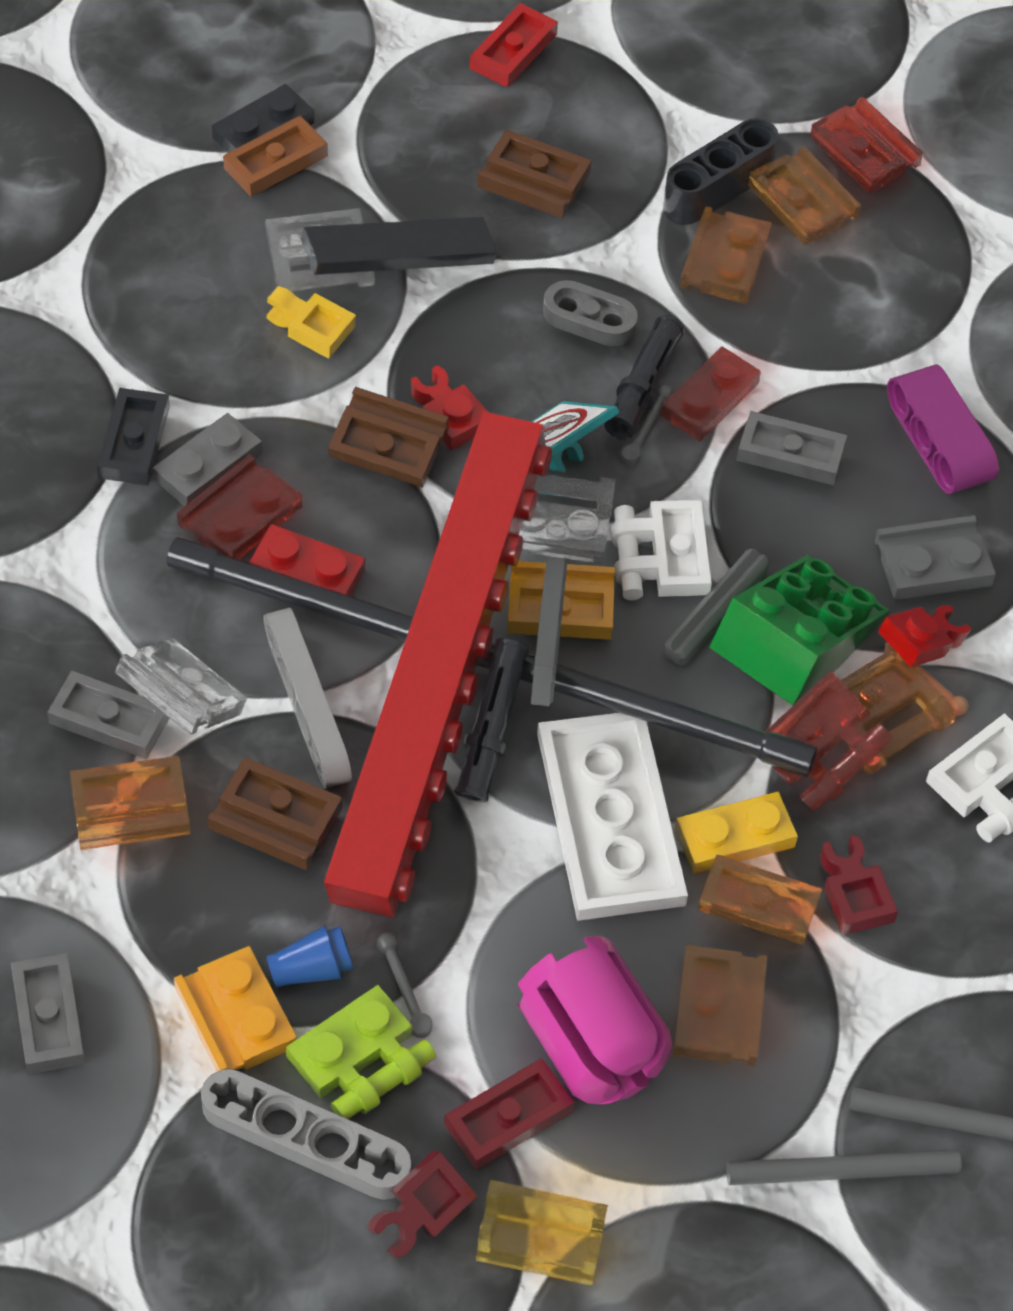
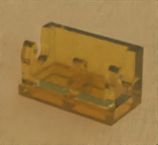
[476,1180,608,1285]

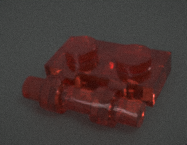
[765,671,894,812]

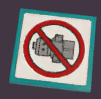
[531,401,619,473]

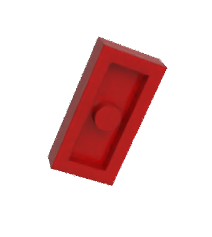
[470,3,558,88]
[249,524,365,596]

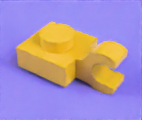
[267,286,356,359]

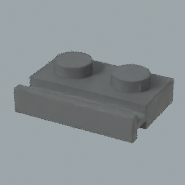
[874,515,996,600]

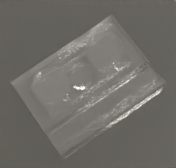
[115,638,247,735]

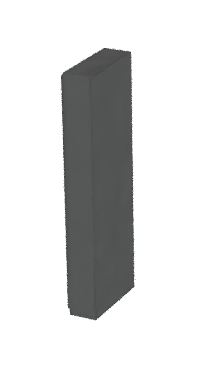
[531,557,567,706]

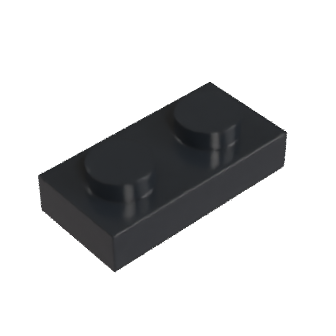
[212,83,315,153]
[97,388,170,486]

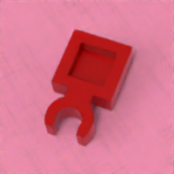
[411,365,489,450]
[878,605,972,668]

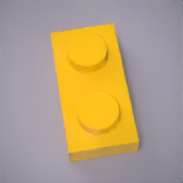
[675,791,798,874]

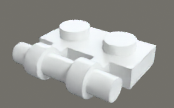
[611,500,712,600]
[926,713,1013,842]

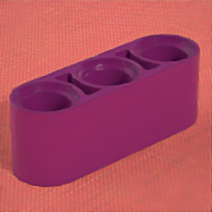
[887,364,999,494]

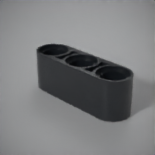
[663,118,779,225]

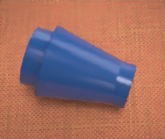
[266,925,354,988]

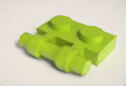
[286,985,437,1119]

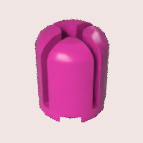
[516,936,672,1104]

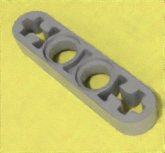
[263,608,352,789]
[201,1069,411,1200]

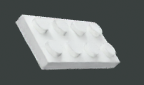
[537,713,688,921]

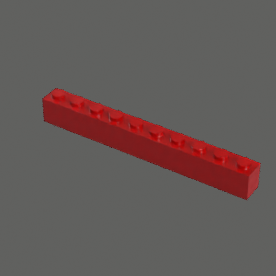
[324,411,552,919]

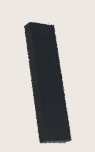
[301,217,498,275]

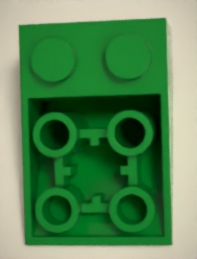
[709,555,890,706]

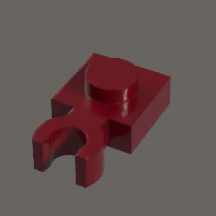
[820,835,898,935]
[367,1150,477,1258]

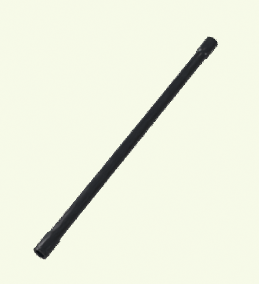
[167,537,818,777]

